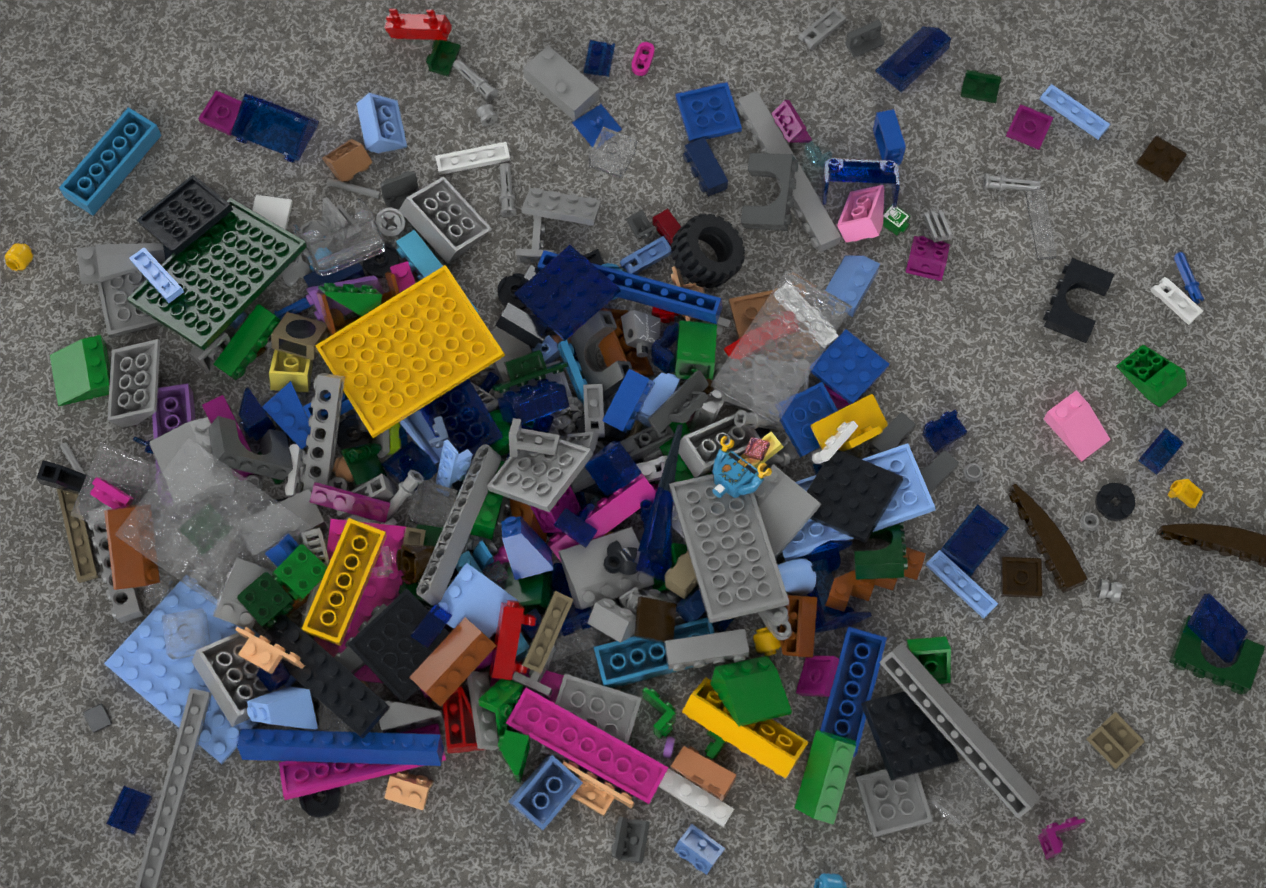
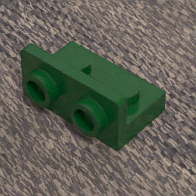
[426,40,461,77]
[960,70,1002,104]

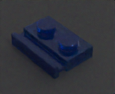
[584,40,615,77]
[106,786,153,836]

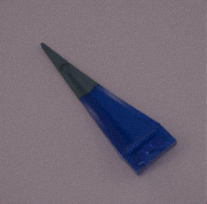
[636,424,683,582]

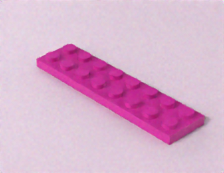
[506,688,668,804]
[279,723,446,800]

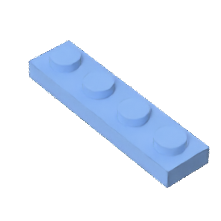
[1040,84,1110,140]
[129,247,184,303]
[926,550,998,619]

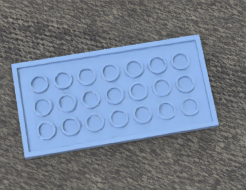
[782,443,936,562]

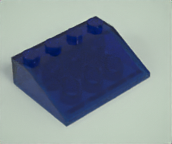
[419,379,503,460]

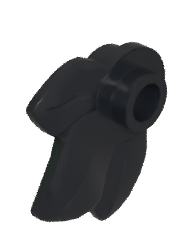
[603,540,641,575]

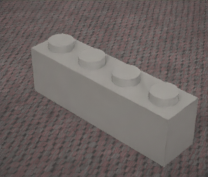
[665,629,749,671]

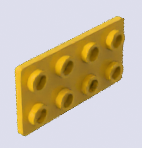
[810,394,888,451]

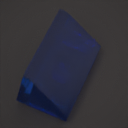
[411,603,453,647]

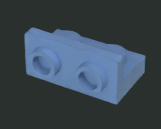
[674,824,725,874]

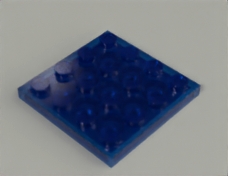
[515,245,621,341]

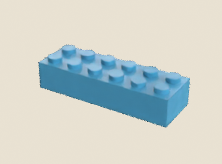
[59,107,162,216]
[594,618,714,688]

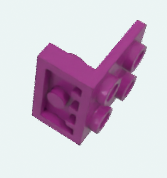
[771,100,812,143]
[905,236,950,281]
[531,486,581,533]
[1038,816,1086,860]

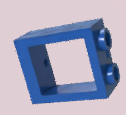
[873,109,906,168]

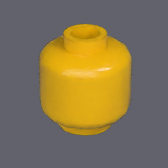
[5,243,33,271]
[753,627,781,656]

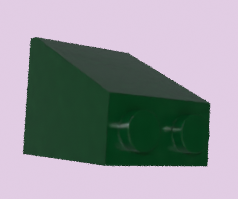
[505,567,553,615]

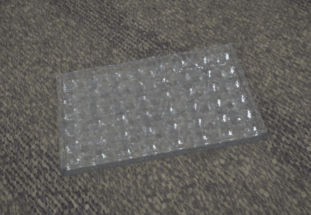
[115,437,315,605]

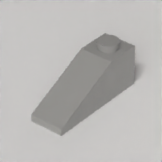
[337,474,397,518]

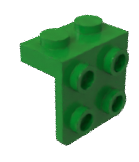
[272,544,327,602]
[478,679,523,736]
[643,687,676,739]

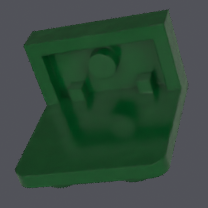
[237,572,295,630]

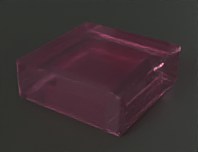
[744,437,770,461]

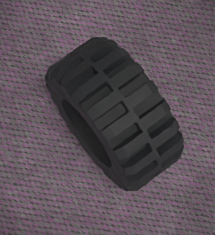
[671,214,745,288]

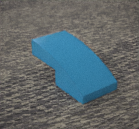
[473,540,494,574]

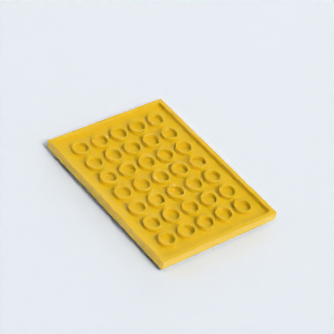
[315,265,505,438]

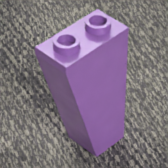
[306,276,384,323]

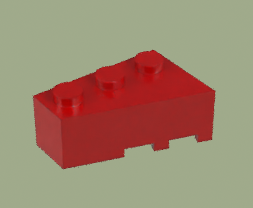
[443,687,487,754]

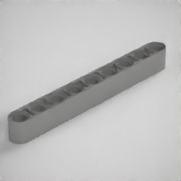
[417,444,501,605]

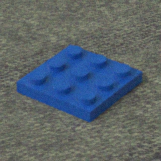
[675,82,742,143]
[809,329,889,404]
[773,382,838,458]

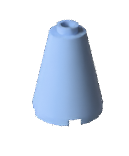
[777,558,816,596]

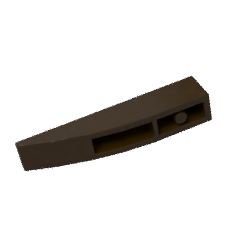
[1009,484,1088,593]
[1156,523,1266,567]

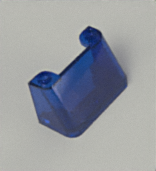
[231,94,319,163]

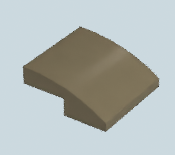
[1086,712,1145,769]

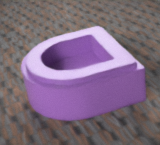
[663,736,675,759]

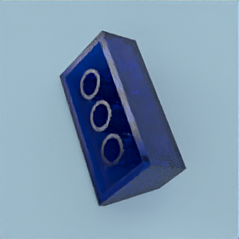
[875,26,952,93]

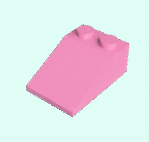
[837,185,884,242]
[1044,390,1111,462]

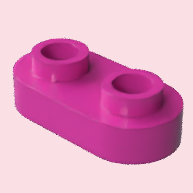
[632,42,655,76]

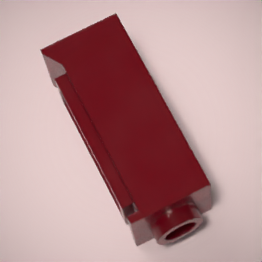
[652,209,681,246]

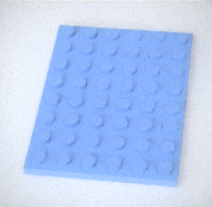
[104,574,296,764]

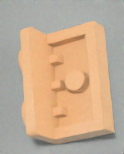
[384,770,433,810]

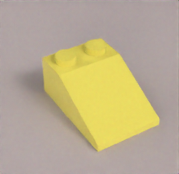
[269,350,313,392]

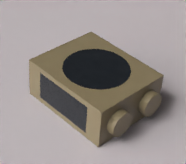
[271,312,331,361]

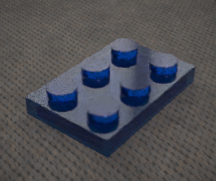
[1187,593,1248,663]

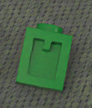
[705,730,726,761]

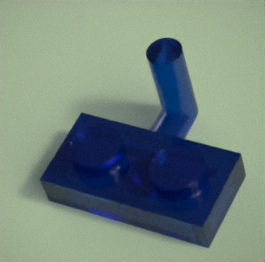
[553,503,598,548]

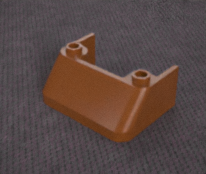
[316,272,400,335]

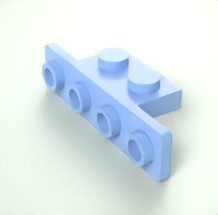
[436,439,472,495]

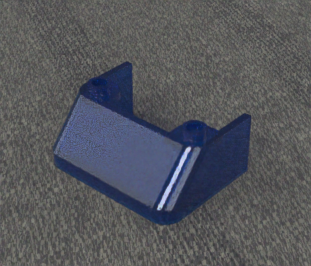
[822,158,900,208]
[798,540,872,633]

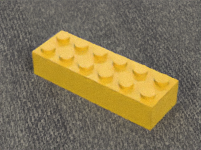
[302,518,387,646]
[682,677,809,779]

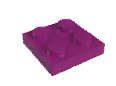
[198,90,249,136]
[1006,104,1054,150]
[796,656,840,697]

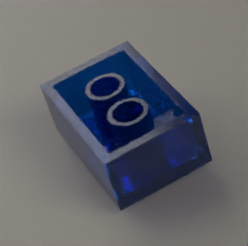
[497,379,570,425]
[941,504,1009,578]

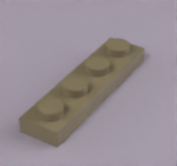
[522,591,574,674]

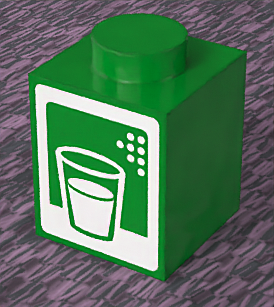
[883,203,910,236]

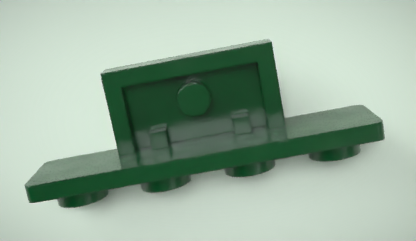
[492,350,568,393]

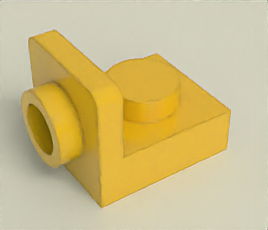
[1168,479,1204,508]

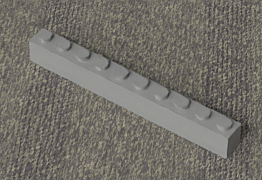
[736,91,841,252]
[879,642,1041,818]

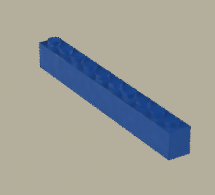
[537,250,723,324]
[237,729,444,766]

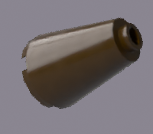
[396,545,435,584]

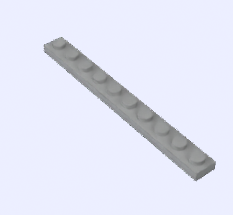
[135,688,212,888]

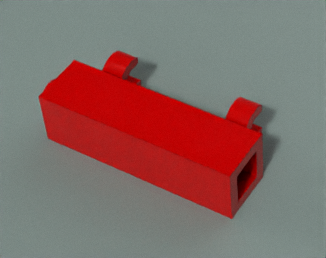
[384,9,452,40]
[489,600,536,680]

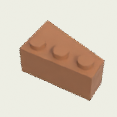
[670,746,737,802]

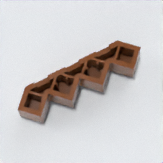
[826,547,926,612]

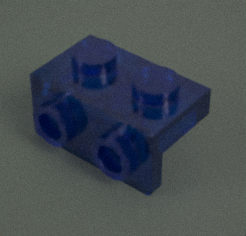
[922,409,968,453]

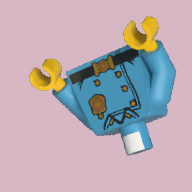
[712,436,772,498]

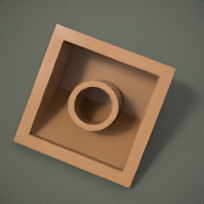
[322,139,373,182]

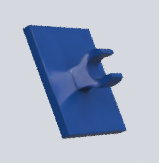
[572,104,622,148]

